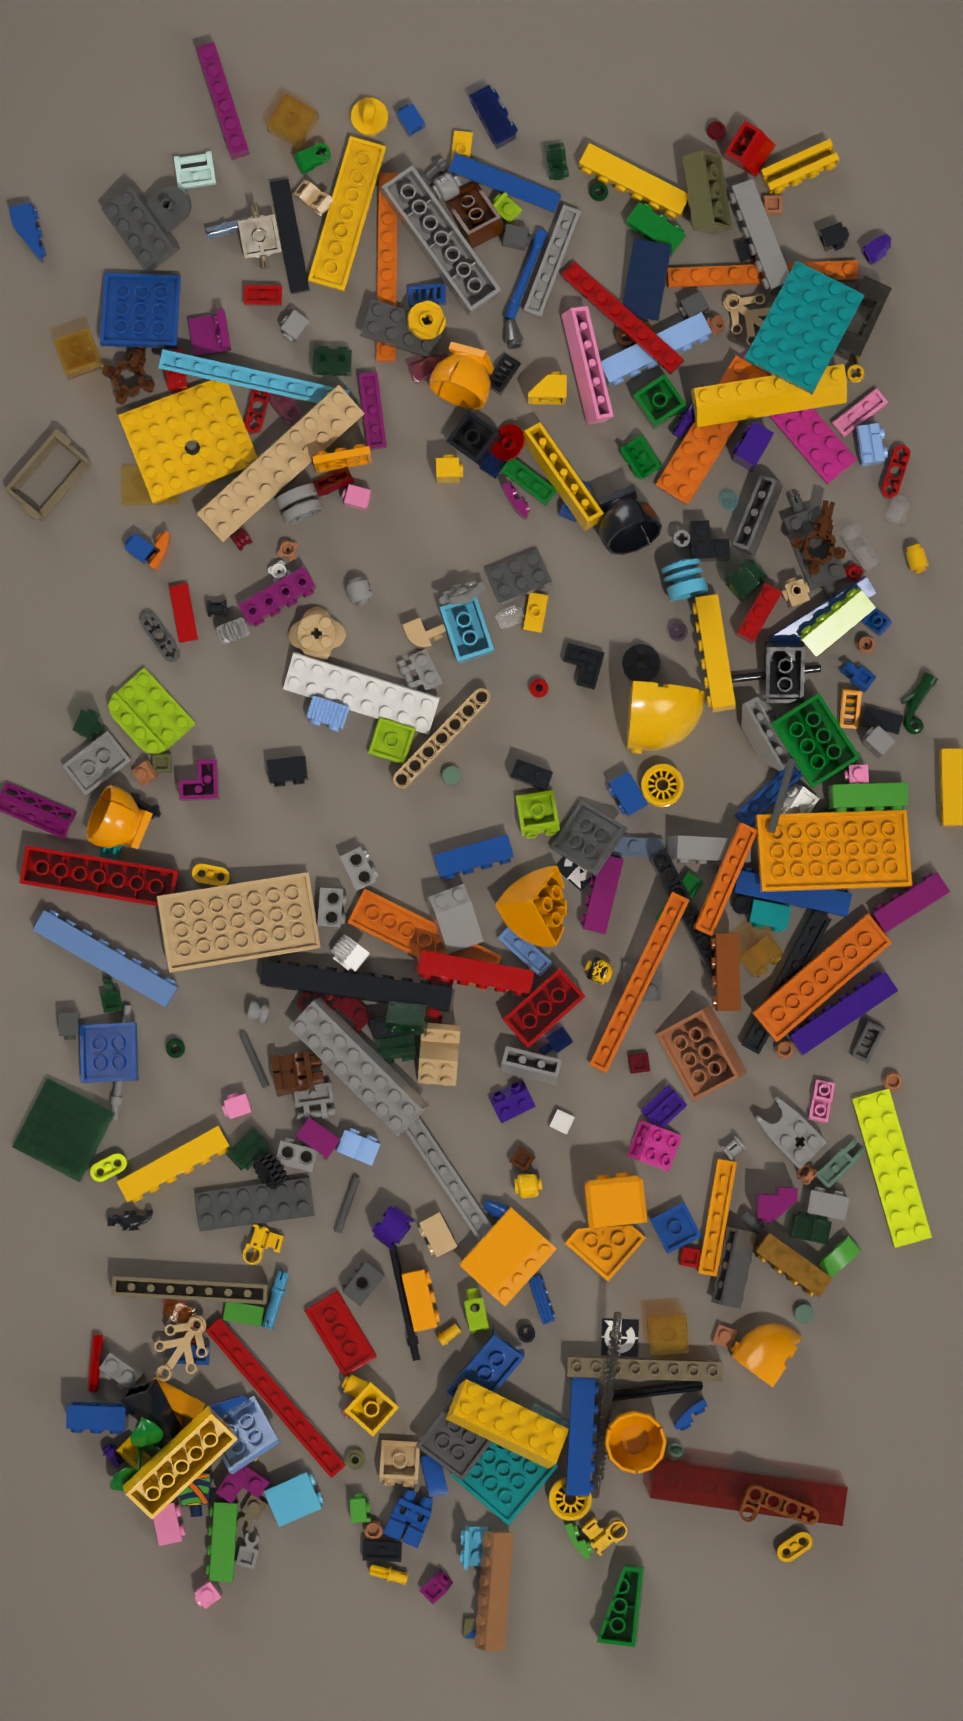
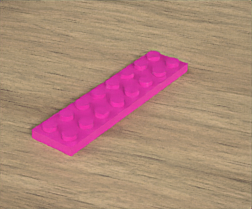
[742,355,857,485]

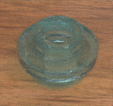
[720,491,739,510]

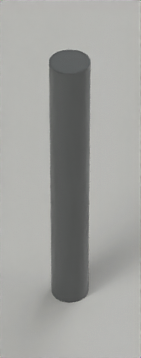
[240,1033,269,1088]
[334,1176,360,1233]

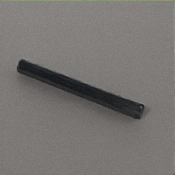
[607,1381,703,1402]

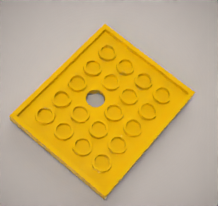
[118,380,258,504]

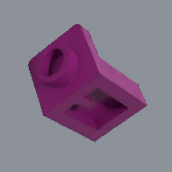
[419,1569,453,1604]

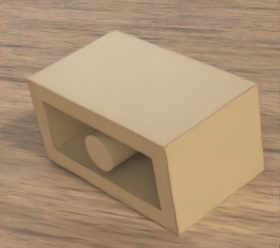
[418,1212,458,1257]

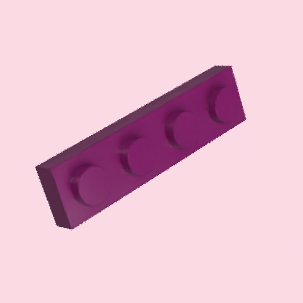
[358,372,387,450]

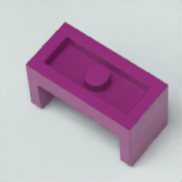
[295,1118,341,1160]

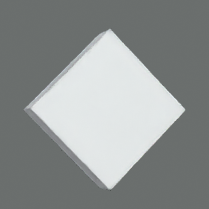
[550,1109,575,1134]

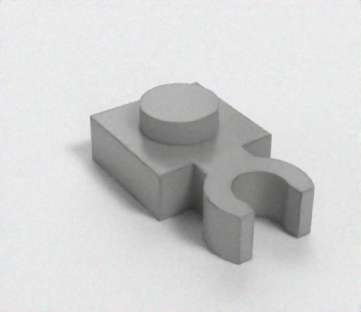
[236,1532,260,1569]

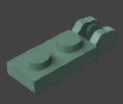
[816,1139,866,1189]

